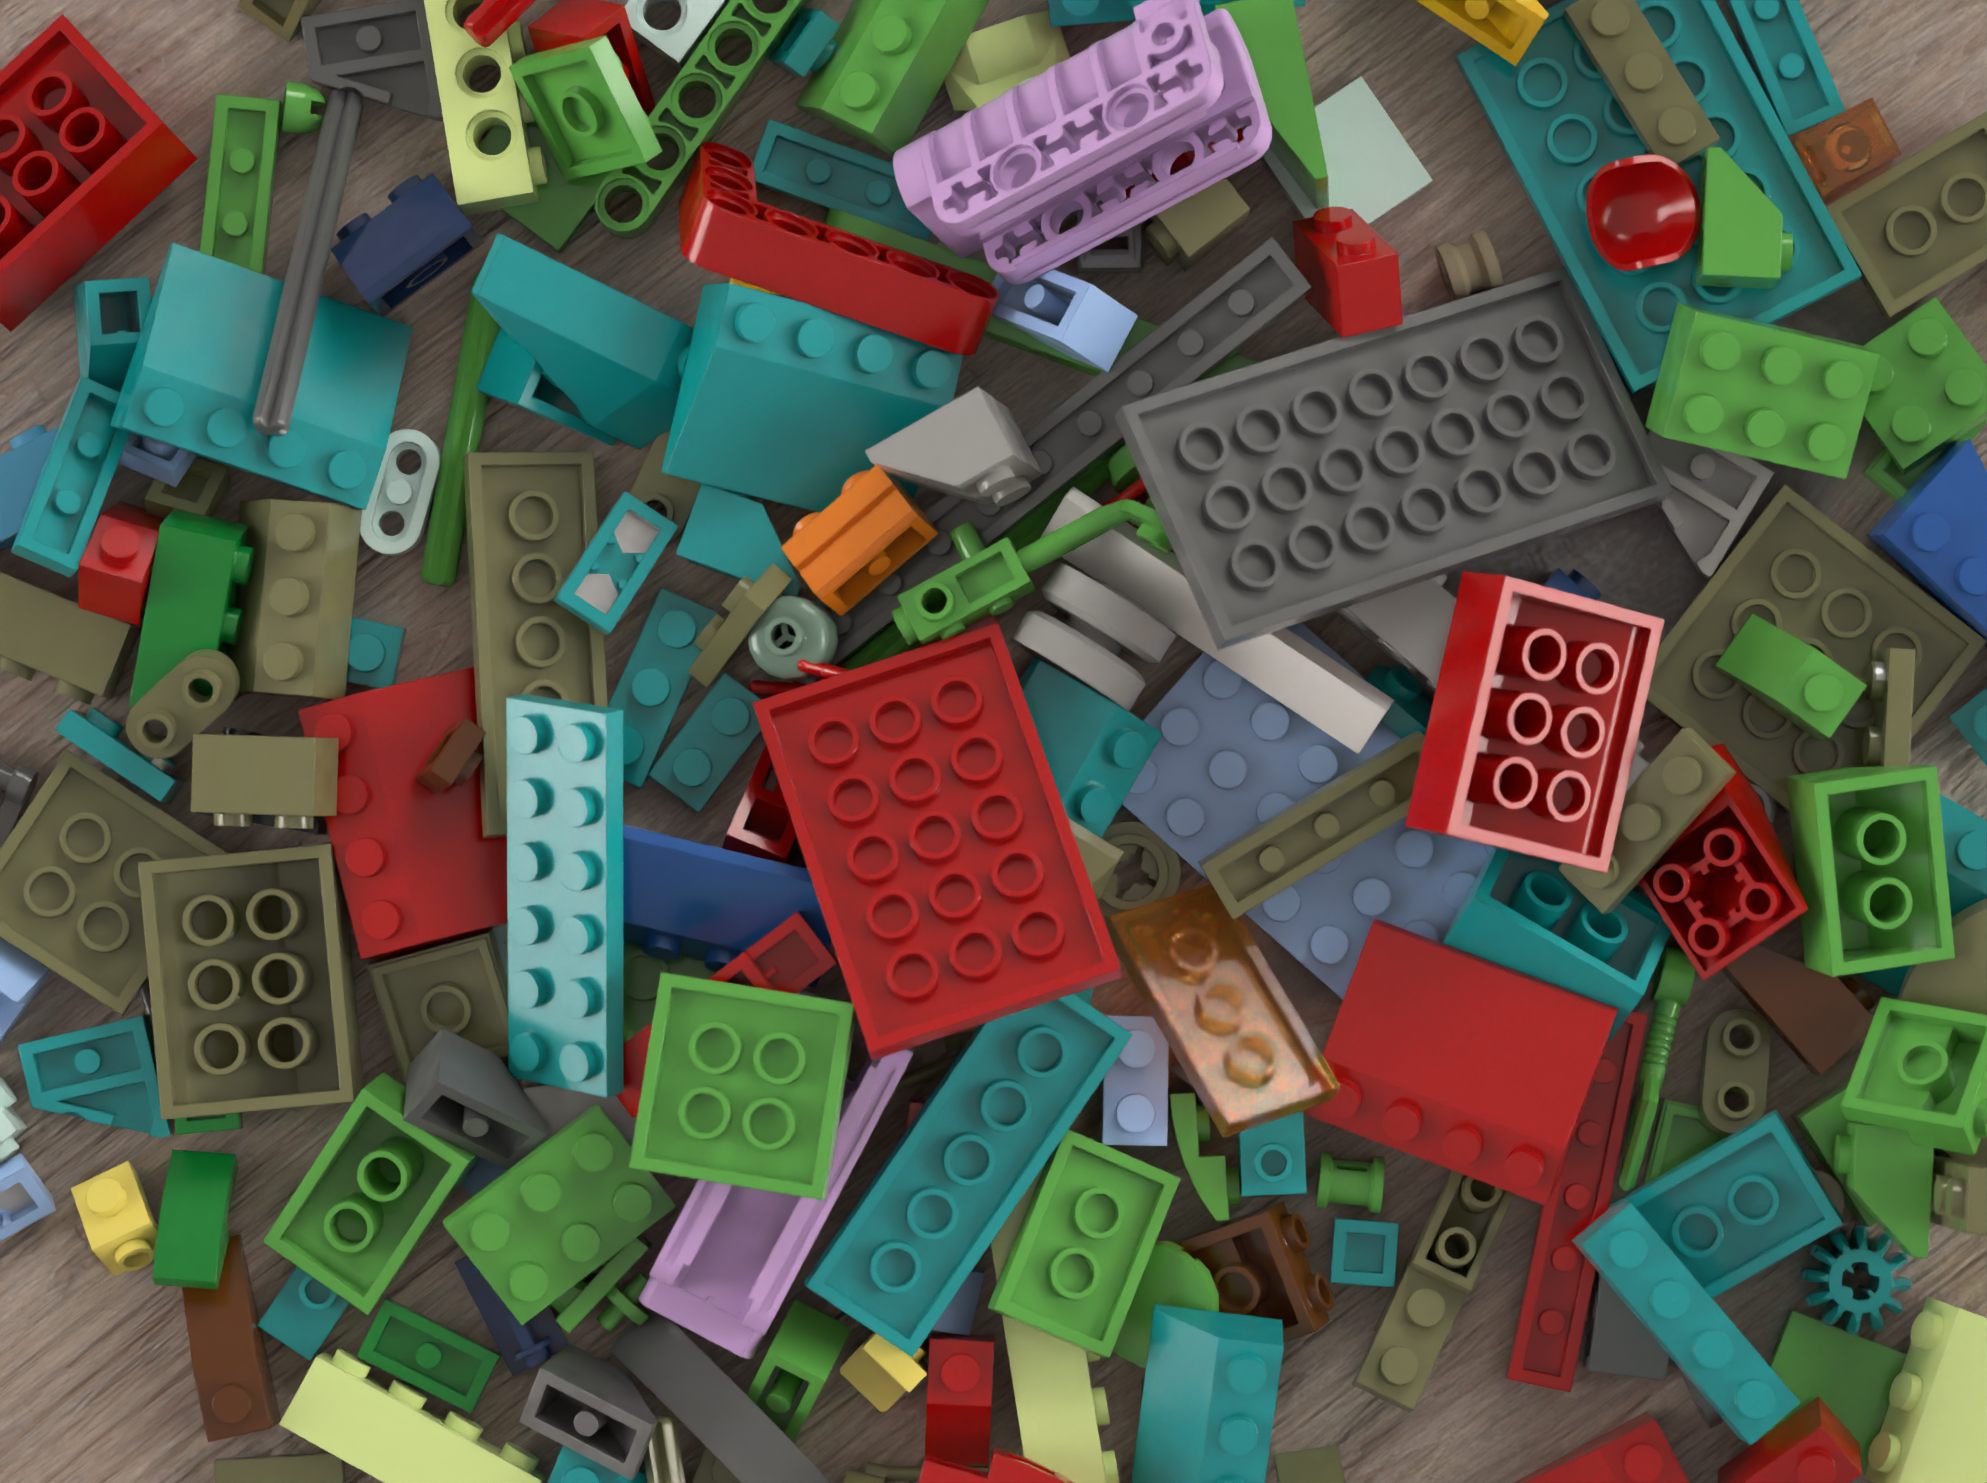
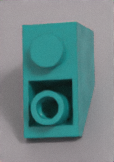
[72,277,151,393]

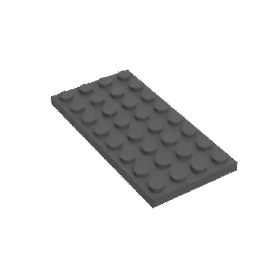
[1114,267,1673,650]

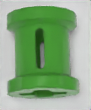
[1315,1152,1385,1214]

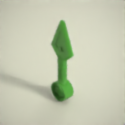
[1618,945,1696,1192]

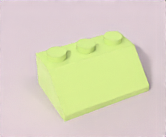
[1864,1296,1987,1483]

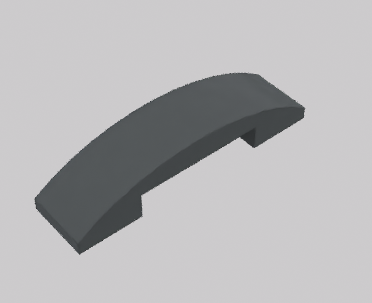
[609,1309,831,1483]

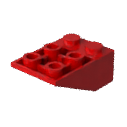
[1639,743,1809,981]

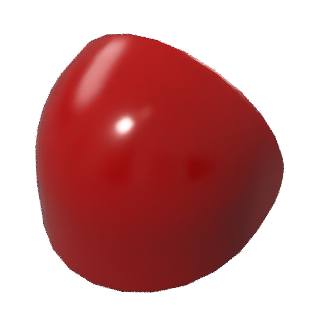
[1586,155,1701,271]

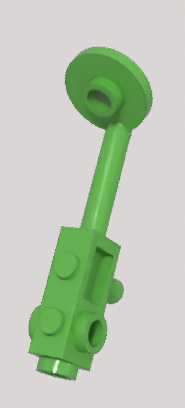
[891,497,1172,646]

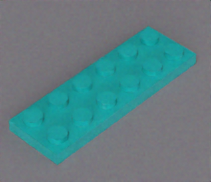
[506,694,623,1098]
[804,994,1132,1357]

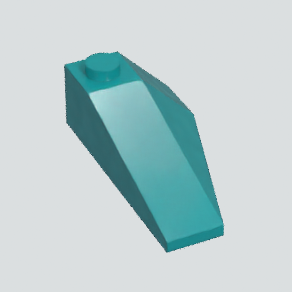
[471,234,694,450]

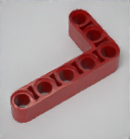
[678,142,1000,356]

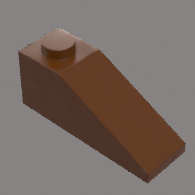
[1721,944,1875,1075]
[182,1234,281,1442]

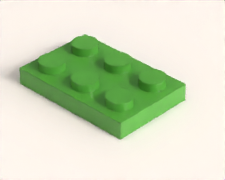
[442,1102,677,1325]
[987,1129,1181,1358]

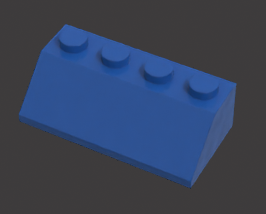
[623,825,831,990]

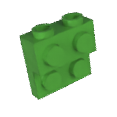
[1840,997,1987,1155]

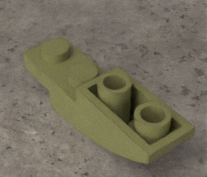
[1352,1170,1515,1413]

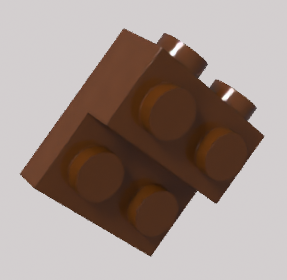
[1173,1201,1333,1342]

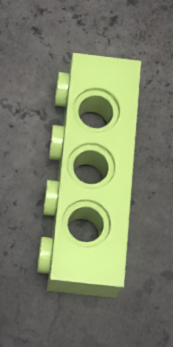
[424,0,548,216]

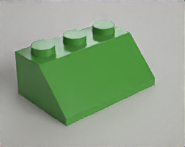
[795,0,989,156]
[1786,765,1955,977]

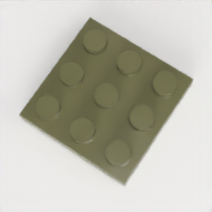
[0,750,228,1016]

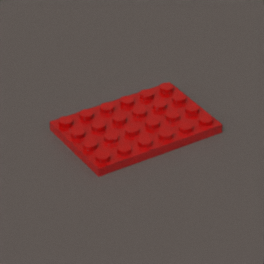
[753,622,1122,1060]

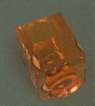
[1795,97,1901,197]

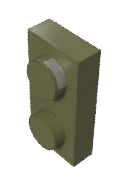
[1862,648,1916,767]

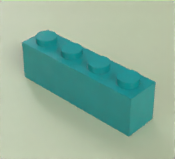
[1572,1199,1800,1445]

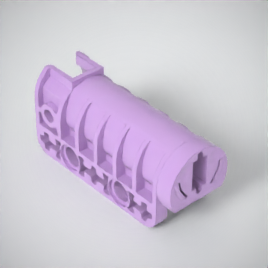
[893,0,1272,285]
[638,990,915,1359]

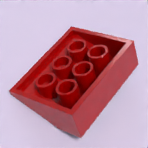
[0,14,198,332]
[1405,571,1665,873]
[298,667,508,959]
[1303,918,1618,1205]

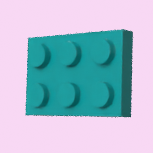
[1609,1109,1843,1298]

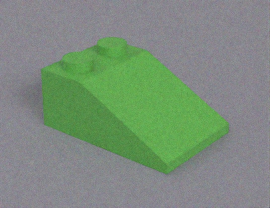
[1215,0,1329,209]
[263,1072,480,1315]

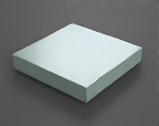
[1261,76,1433,225]

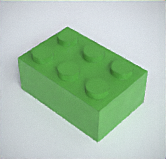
[1645,302,1880,479]

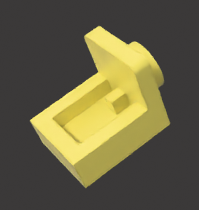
[70,1161,158,1275]
[840,1332,928,1412]

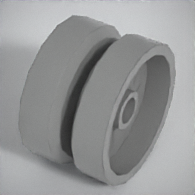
[1011,562,1176,712]

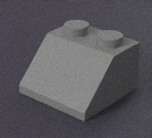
[865,387,1043,506]

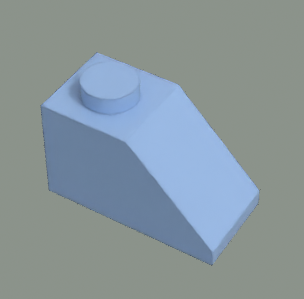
[991,255,1138,372]

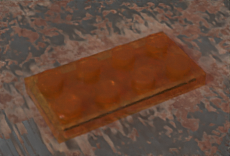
[1106,884,1340,1138]

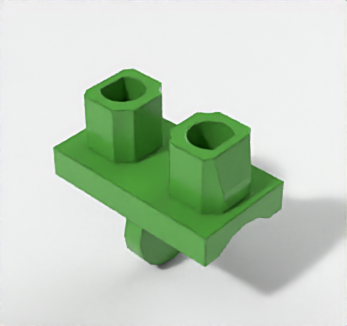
[551,1234,652,1333]

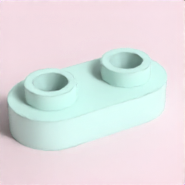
[360,429,441,556]

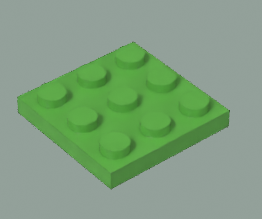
[629,972,856,1200]

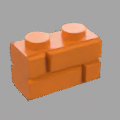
[781,465,939,617]

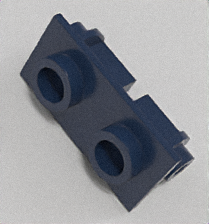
[455,1256,569,1376]

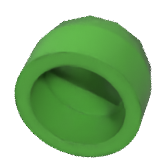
[281,81,327,134]

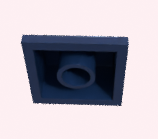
[331,173,484,317]

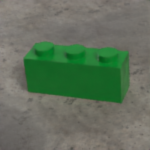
[129,509,255,707]

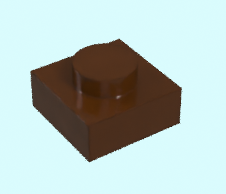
[415,718,486,793]

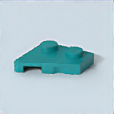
[18,1015,174,1138]

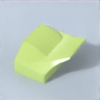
[944,10,1070,113]

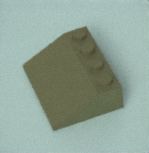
[138,844,364,1120]

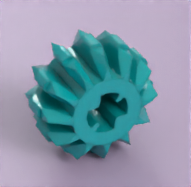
[1800,1224,1912,1334]

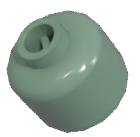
[748,595,838,681]

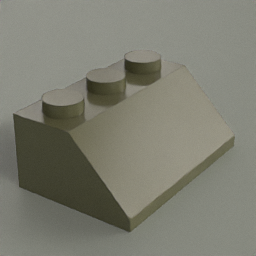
[226,499,362,700]

